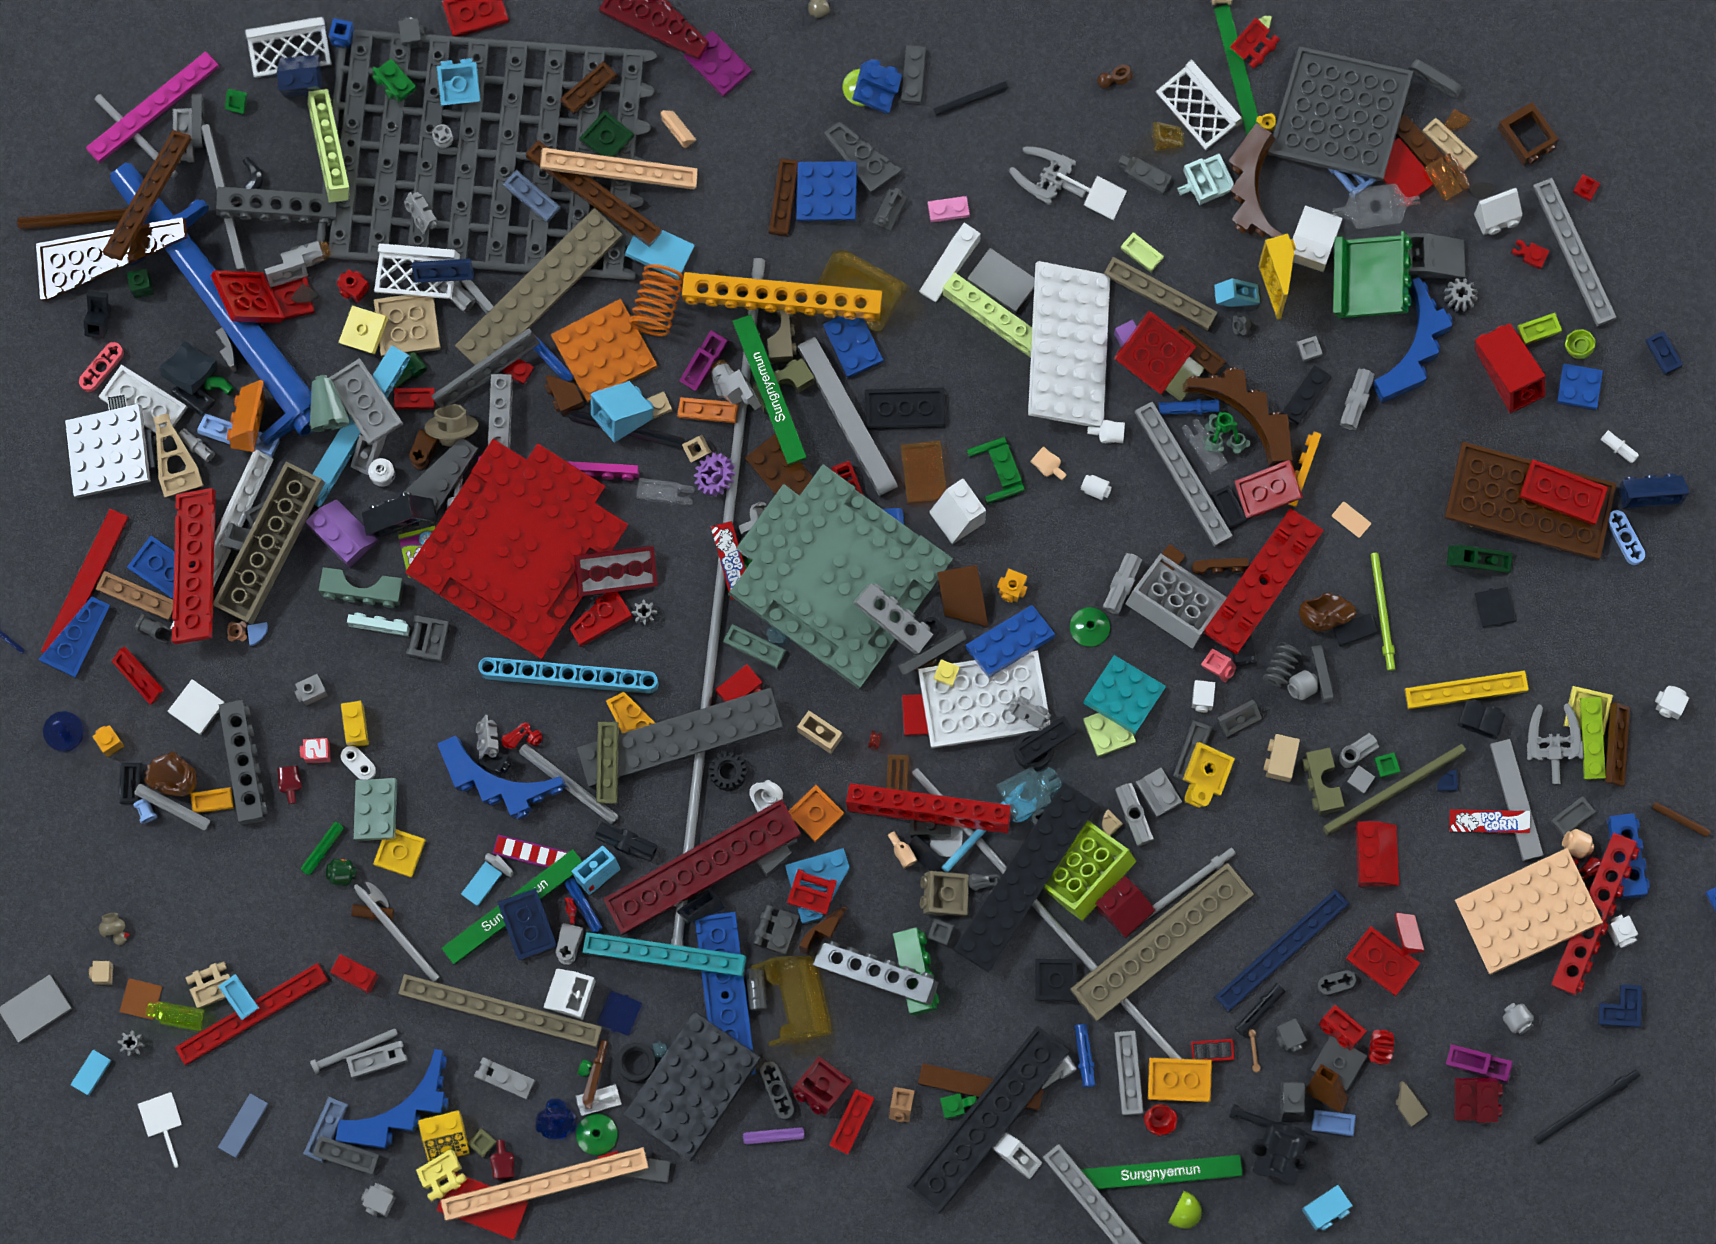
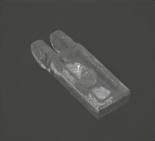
[1182,418,1228,474]
[636,478,695,505]

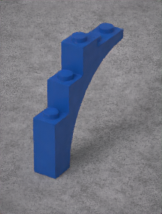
[1373,277,1453,403]
[437,736,567,819]
[336,1049,449,1149]

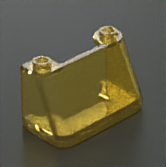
[817,249,909,332]

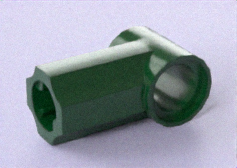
[393,352,427,388]

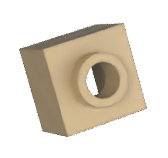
[682,435,711,462]
[89,961,113,985]

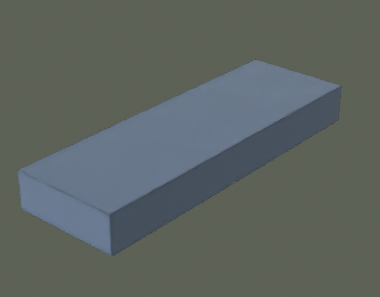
[503,170,560,223]
[218,1093,269,1158]
[303,1097,349,1163]

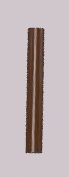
[1652,802,1711,837]

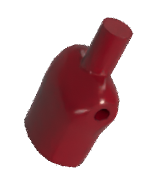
[277,766,302,805]
[490,1140,514,1180]

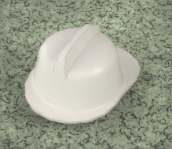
[750,780,783,812]

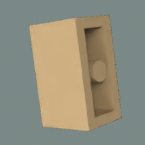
[797,711,843,754]
[1263,734,1300,782]

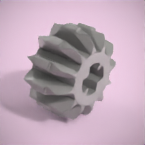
[1444,278,1478,312]

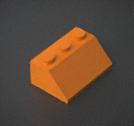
[227,380,265,452]

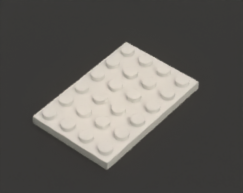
[918,651,1051,749]

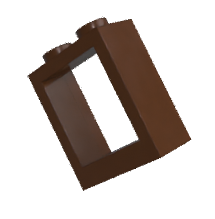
[1497,102,1559,166]

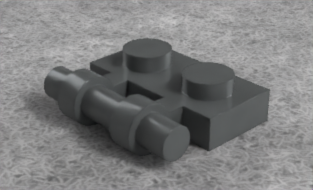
[753,905,799,955]

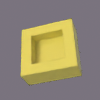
[933,660,960,687]

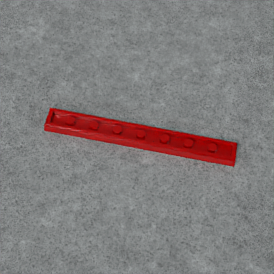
[41,509,129,654]
[175,963,329,1066]

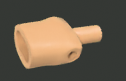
[1030,447,1067,480]
[888,831,917,869]

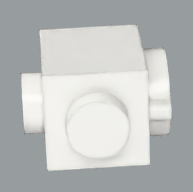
[1655,686,1689,720]
[1608,915,1638,948]

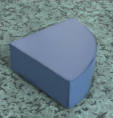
[247,622,268,646]

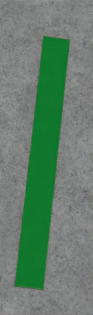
[1214,5,1258,135]

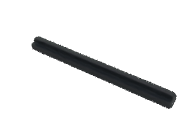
[570,409,685,449]

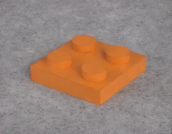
[789,785,845,843]

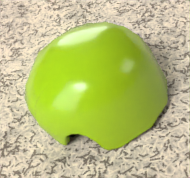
[1565,329,1595,359]

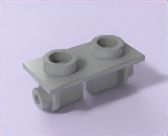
[404,192,437,234]
[1008,696,1051,729]
[476,715,499,759]

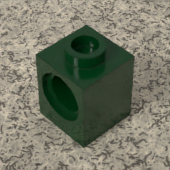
[127,269,154,298]

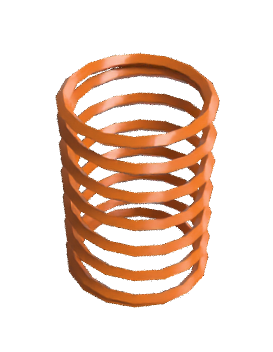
[629,264,684,336]

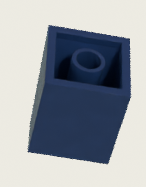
[277,55,323,97]

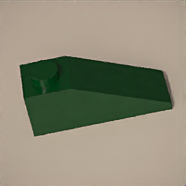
[1447,545,1513,573]

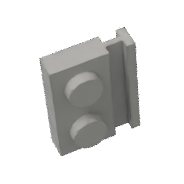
[1135,768,1182,818]

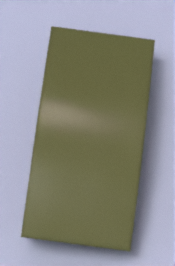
[1165,357,1205,401]

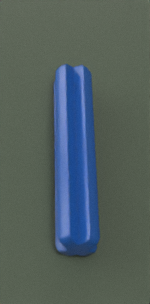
[533,337,574,382]
[564,878,602,933]

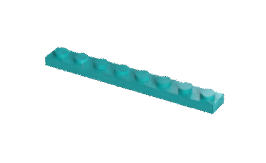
[583,932,746,977]

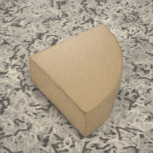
[1102,809,1123,836]

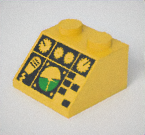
[418,1111,470,1162]

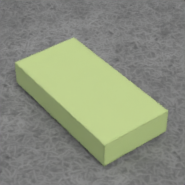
[1120,232,1164,273]

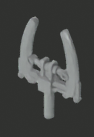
[1010,147,1086,205]
[1527,703,1584,784]

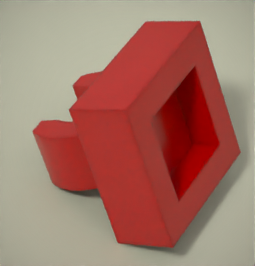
[1572,174,1600,202]

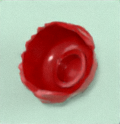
[1144,1104,1177,1136]

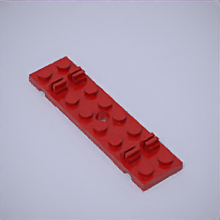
[172,488,216,645]
[1203,508,1324,655]

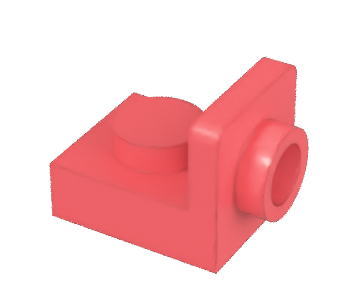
[1201,649,1237,683]

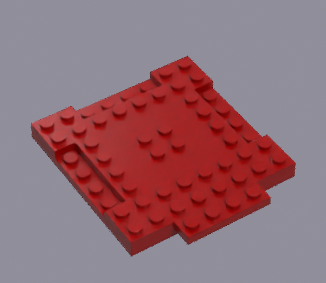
[405,439,628,661]

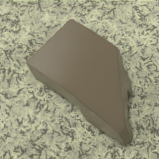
[1396,1081,1428,1126]

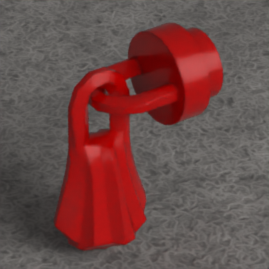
[501,723,543,749]
[1572,856,1602,880]

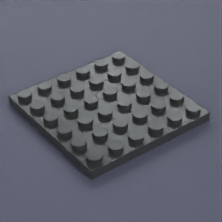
[1268,46,1413,181]

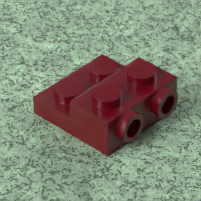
[792,1056,852,1116]
[1454,1078,1502,1123]

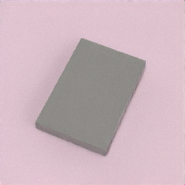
[967,248,1035,313]
[0,975,72,1043]

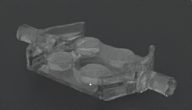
[1333,184,1420,229]

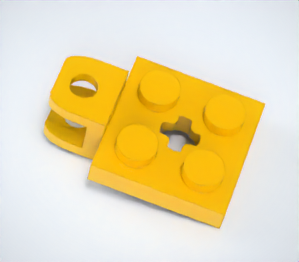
[1183,742,1235,808]

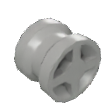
[432,124,453,148]

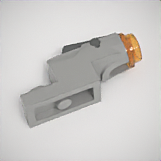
[265,241,331,287]
[711,360,761,410]

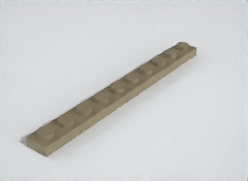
[398,974,602,1048]

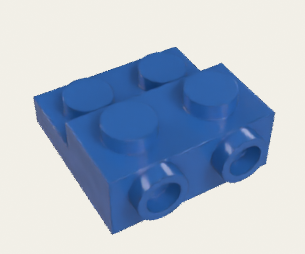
[852,59,902,114]

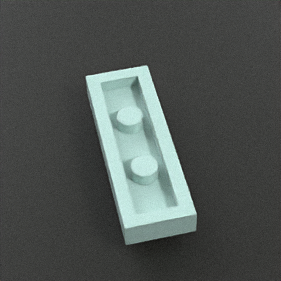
[347,613,410,637]

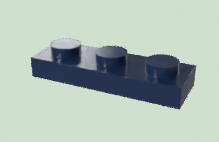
[412,259,474,283]

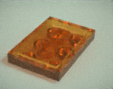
[901,440,946,504]

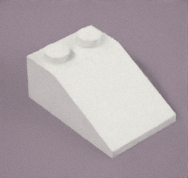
[1293,206,1342,272]

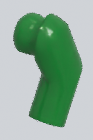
[204,376,235,395]

